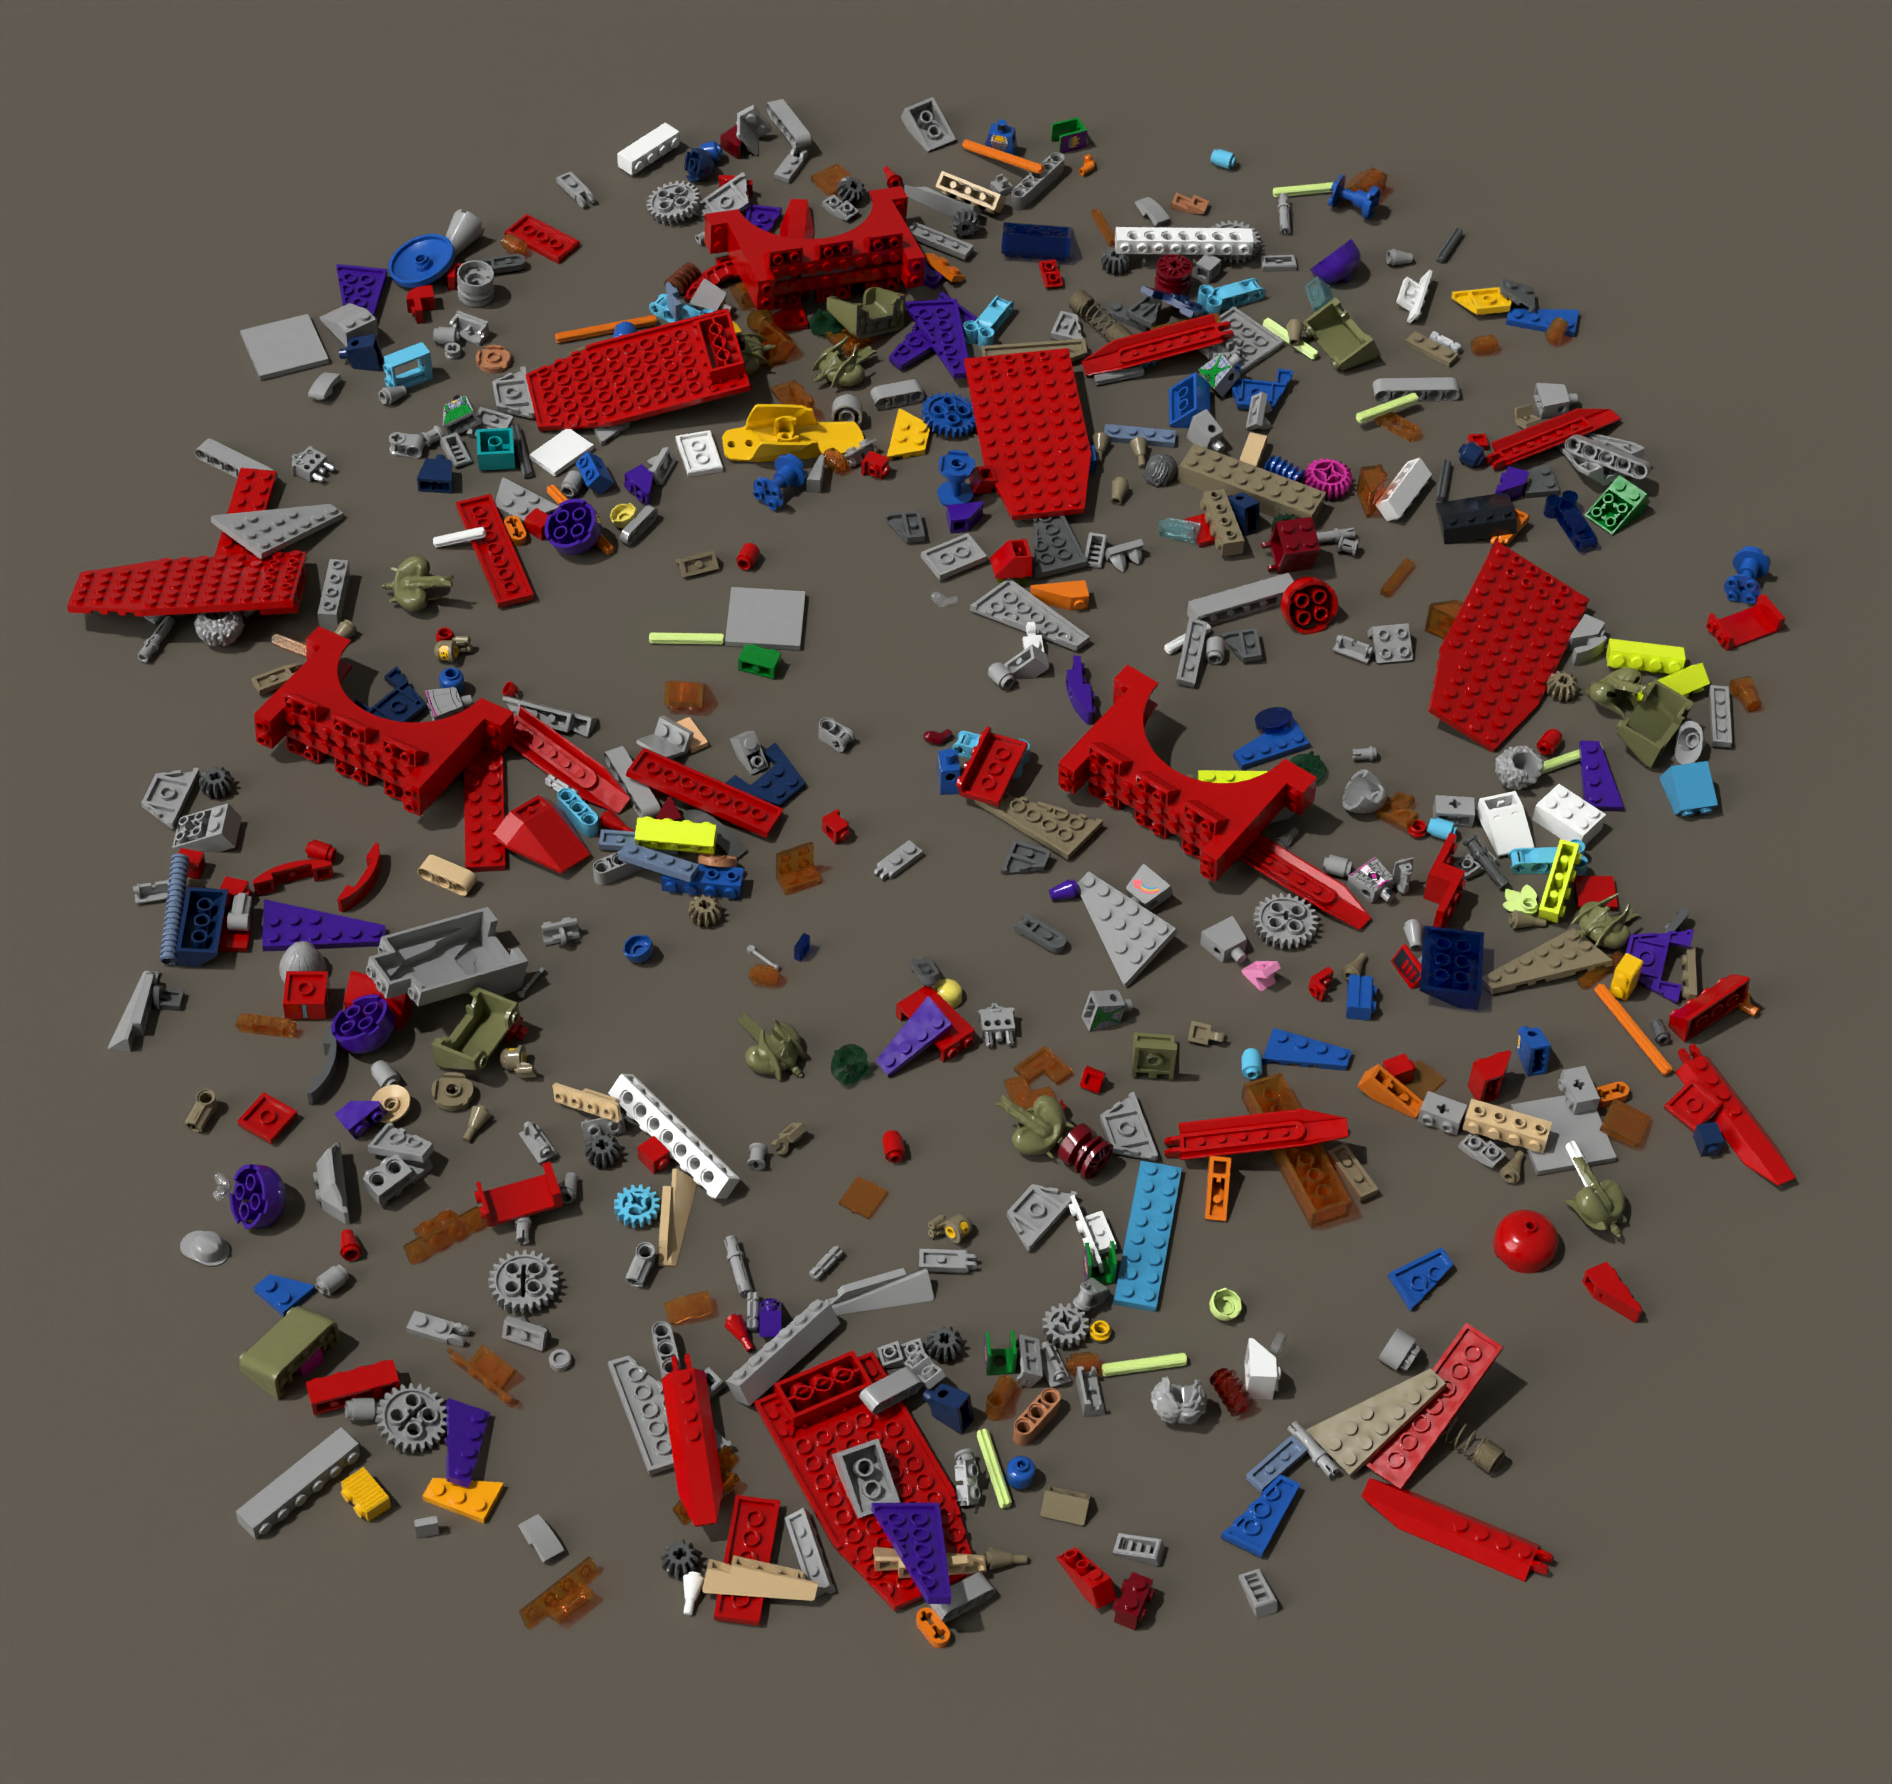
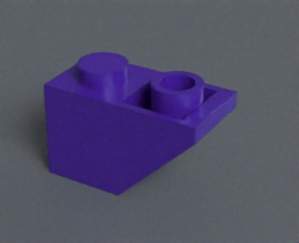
[624,464,653,506]
[1495,466,1529,500]
[946,501,983,533]
[334,1101,388,1139]
[759,1298,781,1337]

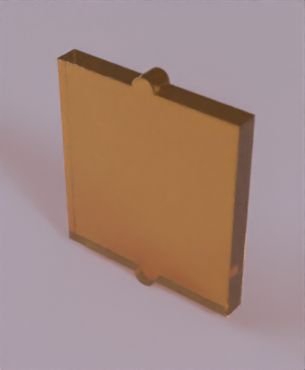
[1402,1060,1446,1101]
[839,1176,888,1220]

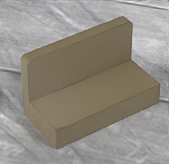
[675,551,719,577]
[1040,1485,1091,1525]

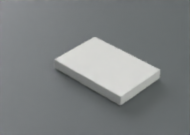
[529,429,594,476]
[675,430,723,477]

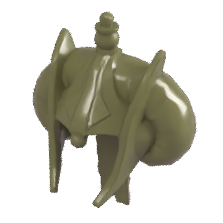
[736,332,776,376]
[812,336,877,388]
[381,555,454,612]
[1584,667,1647,718]
[1571,893,1640,949]
[736,1011,806,1081]
[995,1095,1074,1159]
[1564,1157,1627,1238]

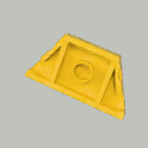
[1451,287,1513,315]
[887,409,931,461]

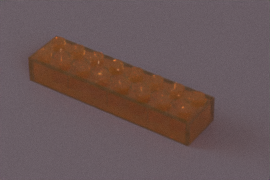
[1241,1073,1352,1228]

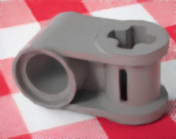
[389,432,425,458]
[818,717,855,752]
[1073,1277,1110,1311]

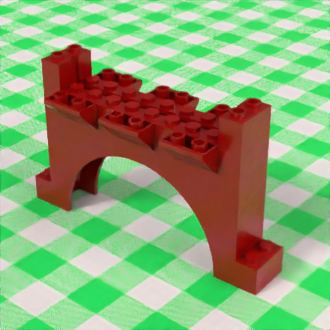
[705,186,925,311]
[254,626,514,816]
[1058,664,1317,883]

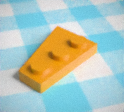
[422,1478,504,1524]

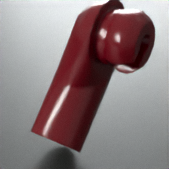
[923,729,953,745]

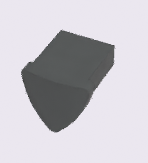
[153,986,185,1011]

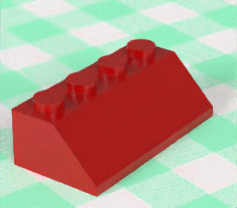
[1668,974,1750,1043]

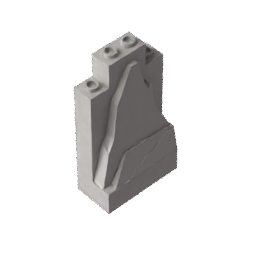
[366,907,528,1007]

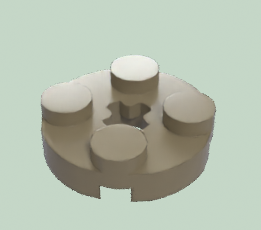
[431,1072,474,1111]

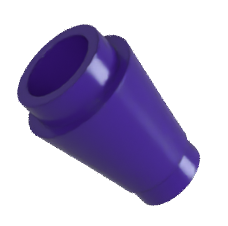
[1049,879,1079,901]

